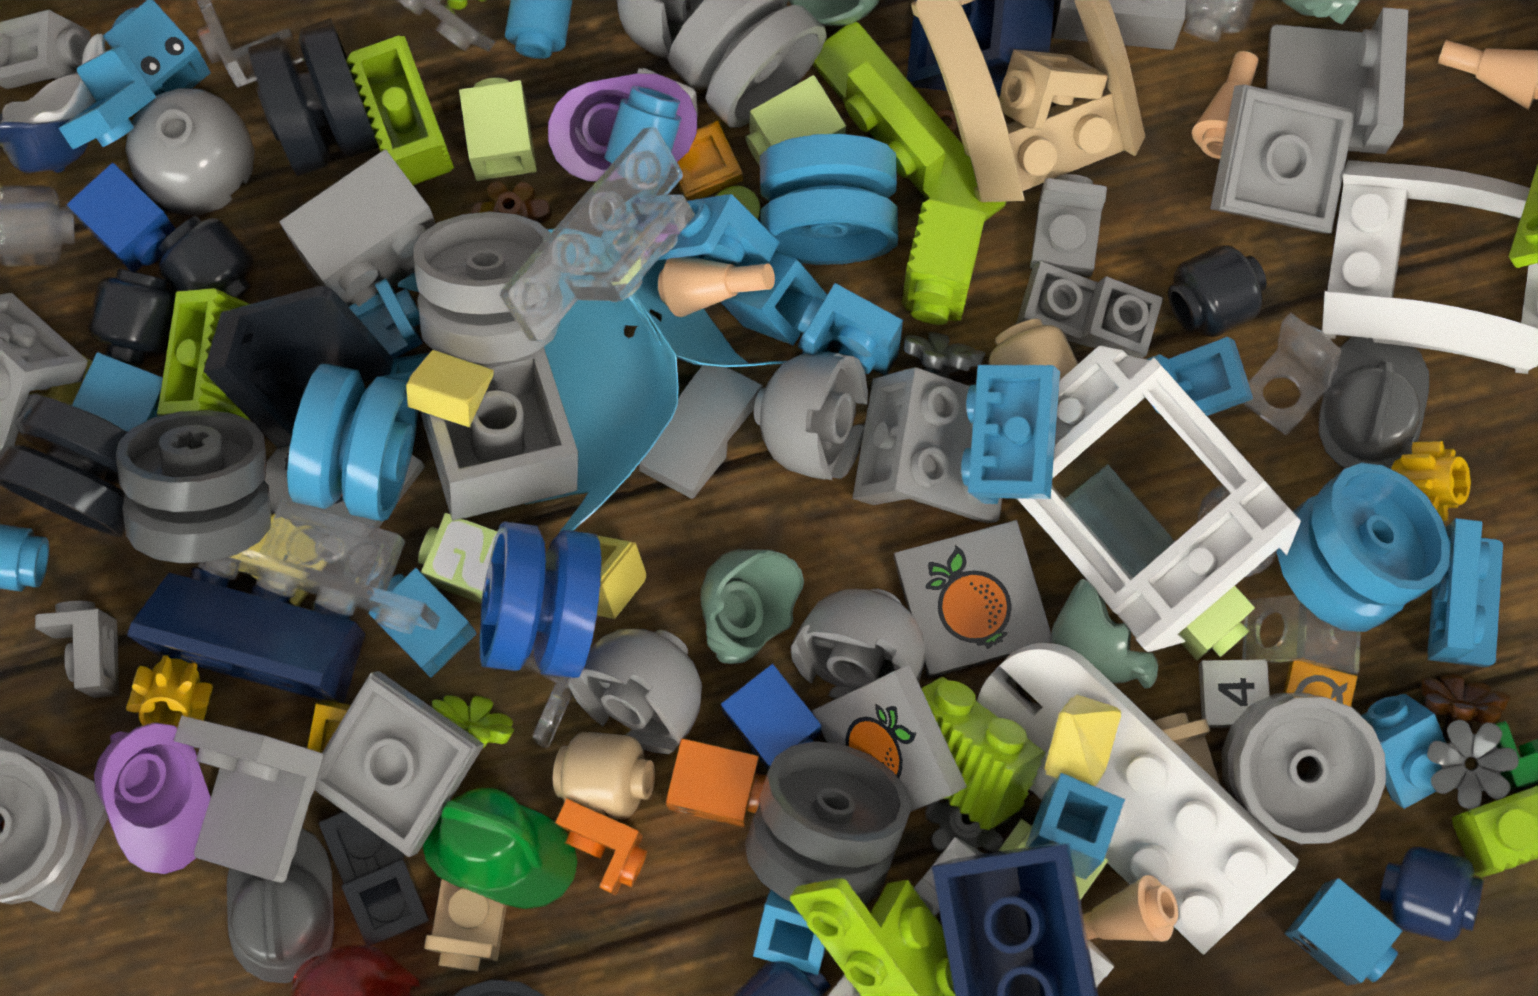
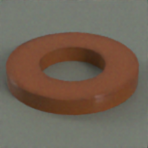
[937,110,958,132]

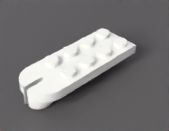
[977,643,1299,955]

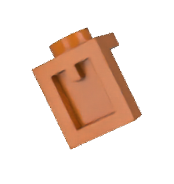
[555,798,648,896]

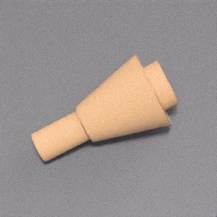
[1438,40,1538,110]
[1192,51,1259,159]
[658,256,775,317]
[1083,875,1178,942]

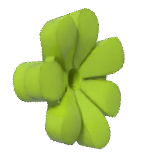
[432,696,514,748]

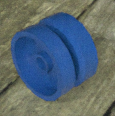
[480,522,601,678]

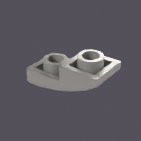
[1016,261,1163,358]
[639,365,762,499]

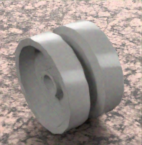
[668,0,826,128]
[413,212,560,364]
[1221,693,1386,844]
[0,750,88,904]

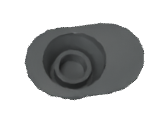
[1319,336,1429,469]
[227,828,334,983]

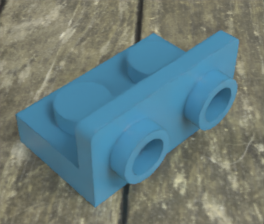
[624,194,780,267]
[798,283,903,375]
[961,365,1060,504]
[1427,518,1503,667]

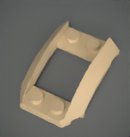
[911,0,1145,202]

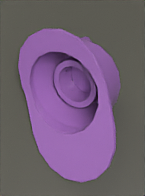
[548,73,697,181]
[94,722,211,874]

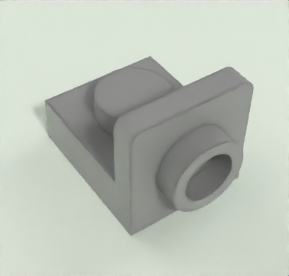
[0,10,91,89]
[1030,174,1107,277]
[35,601,119,698]

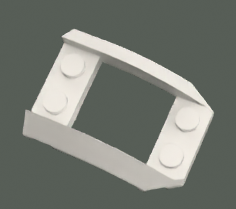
[1322,160,1538,374]
[1016,345,1301,652]

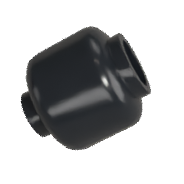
[158,216,253,299]
[1168,245,1267,337]
[88,268,176,364]

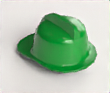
[423,788,578,909]

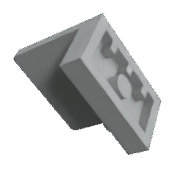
[1266,7,1408,154]
[0,293,88,452]
[852,367,1002,524]
[174,716,324,883]

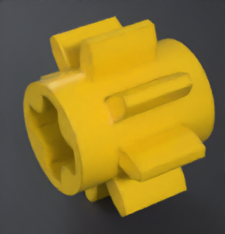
[1391,441,1471,521]
[126,655,213,728]

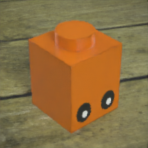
[666,739,767,828]

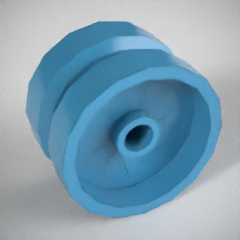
[760,134,898,265]
[287,364,418,521]
[1276,463,1450,632]

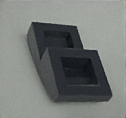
[318,811,429,947]

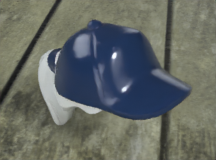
[0,34,106,173]

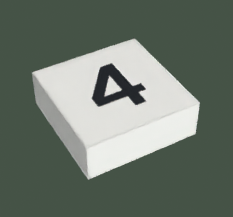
[1199,659,1269,728]

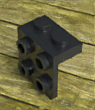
[203,286,394,448]

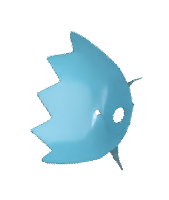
[398,175,786,532]

